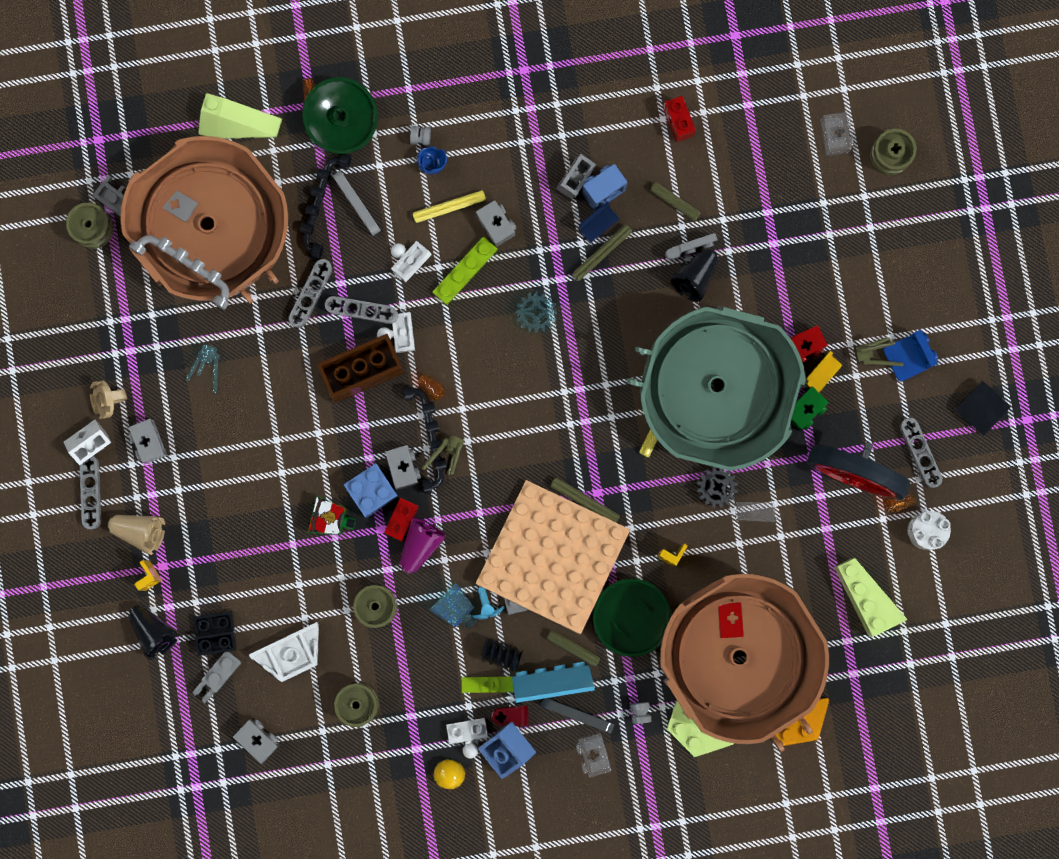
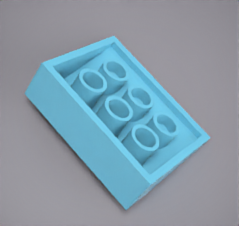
[512,662,595,703]

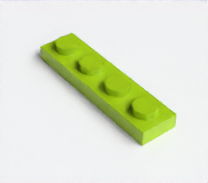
[433,236,498,305]

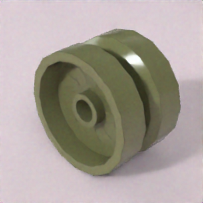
[870,128,917,176]
[66,203,114,249]
[353,585,398,628]
[334,683,379,727]

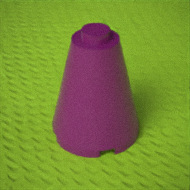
[399,518,446,574]

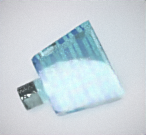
[430,583,477,630]

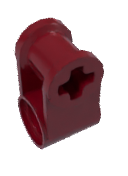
[491,705,529,726]

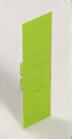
[462,676,514,693]

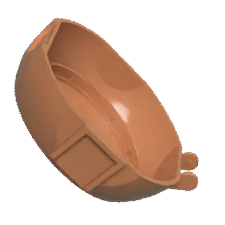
[121,136,288,304]
[660,574,829,752]

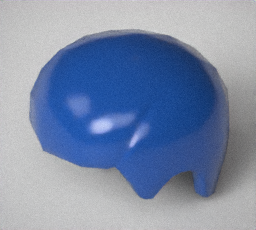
[416,146,447,175]

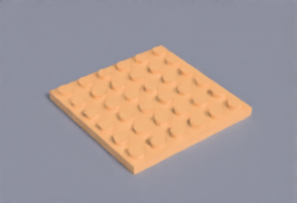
[475,480,630,635]

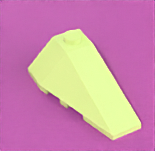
[199,93,282,139]

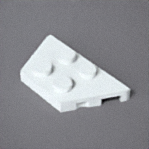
[249,622,319,682]

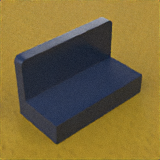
[578,201,619,244]

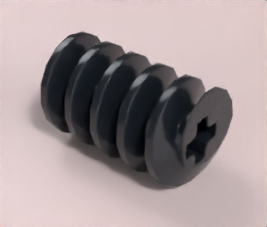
[481,638,523,672]

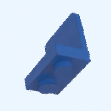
[883,329,938,382]

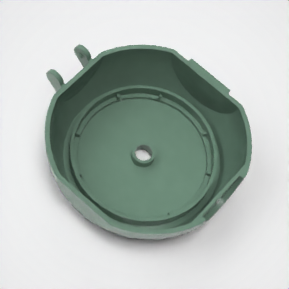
[626,305,806,471]

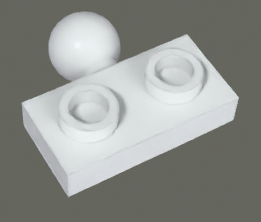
[391,241,432,282]
[377,312,415,353]
[446,718,488,759]

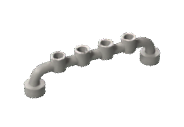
[129,235,229,310]

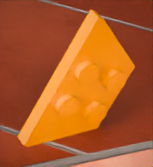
[776,698,829,746]

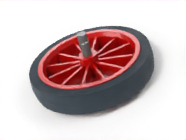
[807,442,910,500]

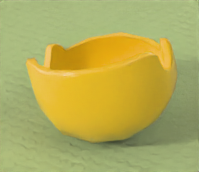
[433,759,465,789]

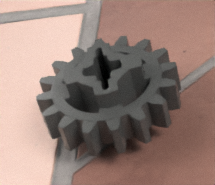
[696,467,738,508]

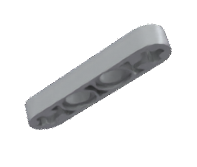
[332,170,381,236]
[289,259,332,328]
[325,296,398,324]
[900,418,942,488]
[80,456,101,530]

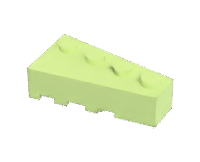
[834,558,907,637]

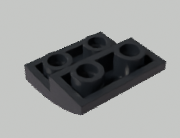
[955,380,1011,436]
[193,611,237,656]

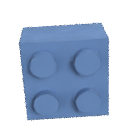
[582,164,628,212]
[344,464,398,518]
[478,722,536,779]

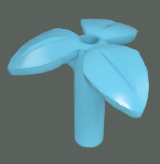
[472,587,504,620]

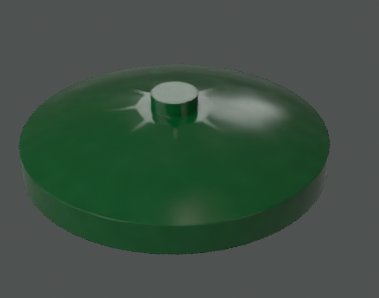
[302,77,378,154]

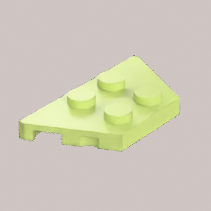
[667,700,734,757]

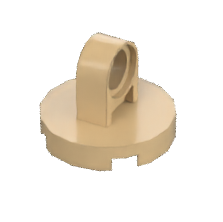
[90,380,127,419]

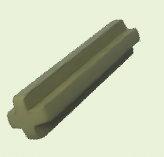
[650,182,700,221]
[547,630,600,666]

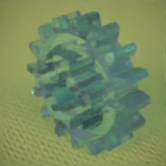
[516,292,557,334]

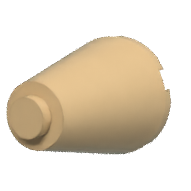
[108,515,165,555]

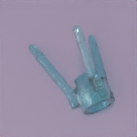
[186,345,220,394]

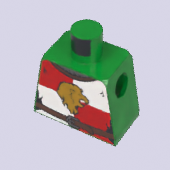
[308,496,356,535]

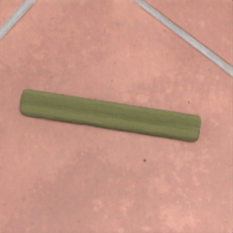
[572,225,632,281]
[551,478,620,523]

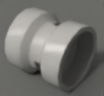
[410,126,431,146]
[630,702,652,724]

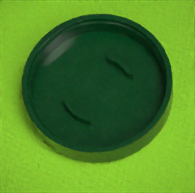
[593,579,671,657]

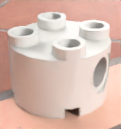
[907,511,951,550]

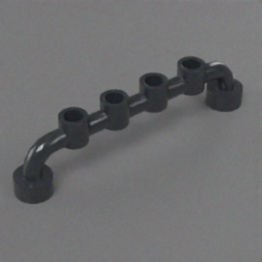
[300,154,352,259]
[403,385,447,495]

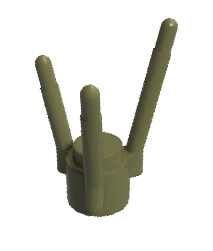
[856,337,904,366]
[422,435,464,475]

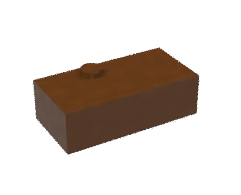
[317,334,405,403]

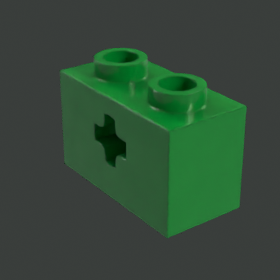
[791,386,829,431]

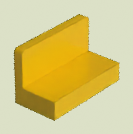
[805,351,842,392]
[657,543,688,566]
[135,560,162,591]

